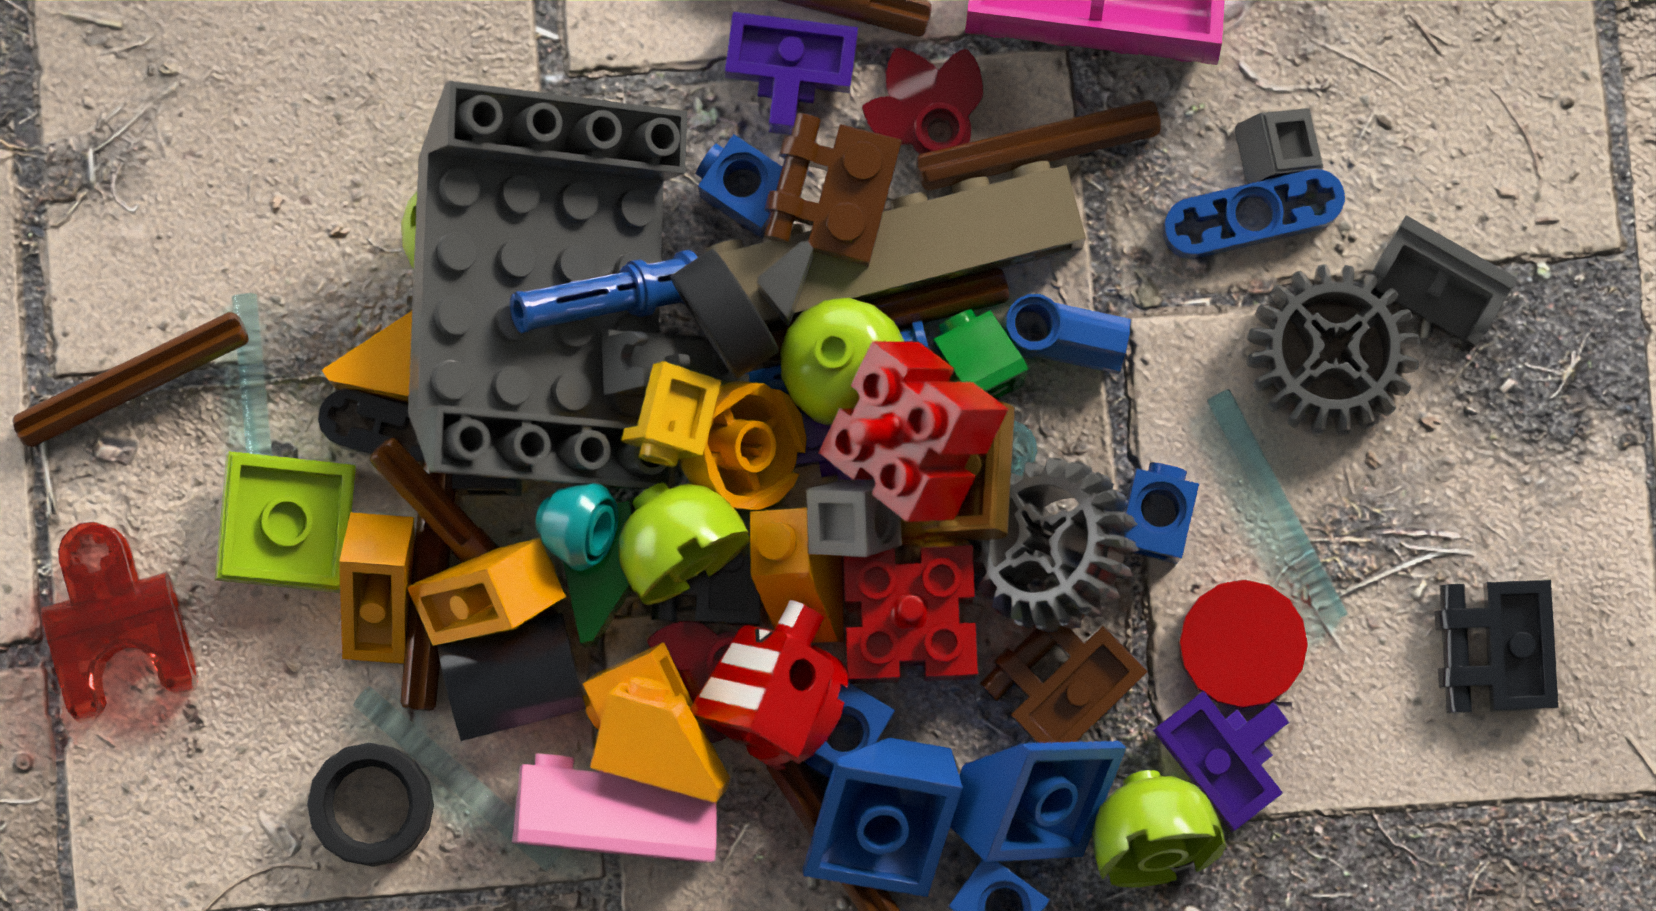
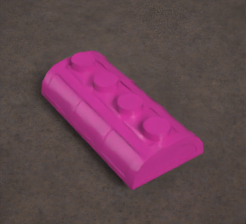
[965,0,1225,65]

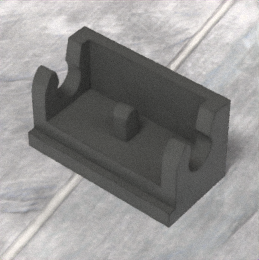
[1371,215,1518,348]
[602,330,749,398]

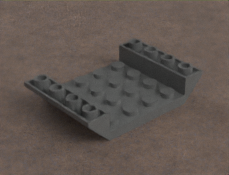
[408,81,687,490]

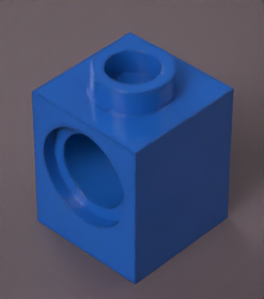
[695,134,782,239]
[1124,462,1199,564]
[804,682,895,779]
[947,859,1050,911]

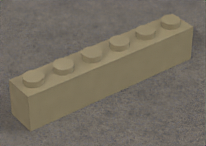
[706,161,1086,326]

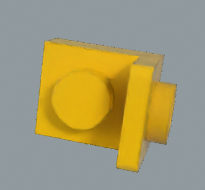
[621,361,721,466]

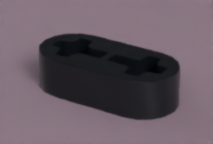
[318,389,425,465]

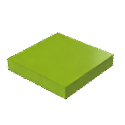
[215,451,356,593]

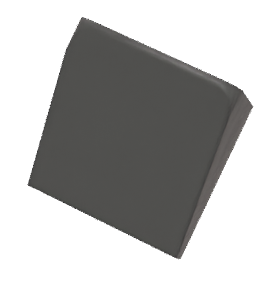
[1235,108,1324,184]
[757,241,814,326]

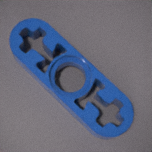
[1162,169,1345,259]

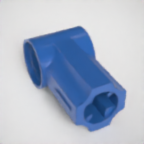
[1001,294,1131,374]

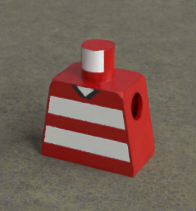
[690,600,834,758]

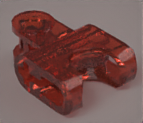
[42,522,199,723]

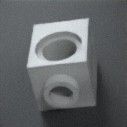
[807,480,901,557]

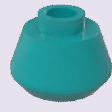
[536,483,618,571]

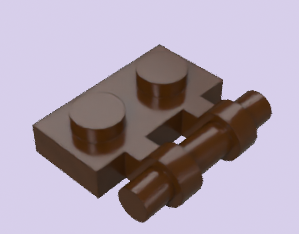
[764,113,902,266]
[979,614,1148,743]

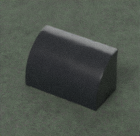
[437,613,586,741]

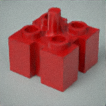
[818,341,1009,522]
[843,545,978,684]

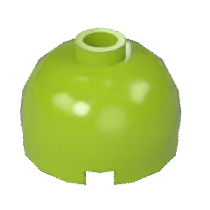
[780,298,905,426]
[618,482,750,605]
[1092,770,1226,887]

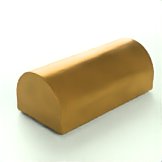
[939,401,1015,540]

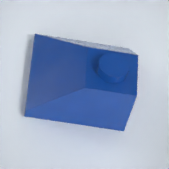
[802,737,963,897]
[950,741,1127,862]

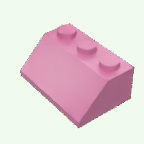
[512,754,717,863]

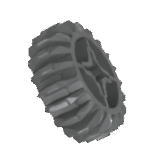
[1246,264,1420,436]
[967,458,1139,632]

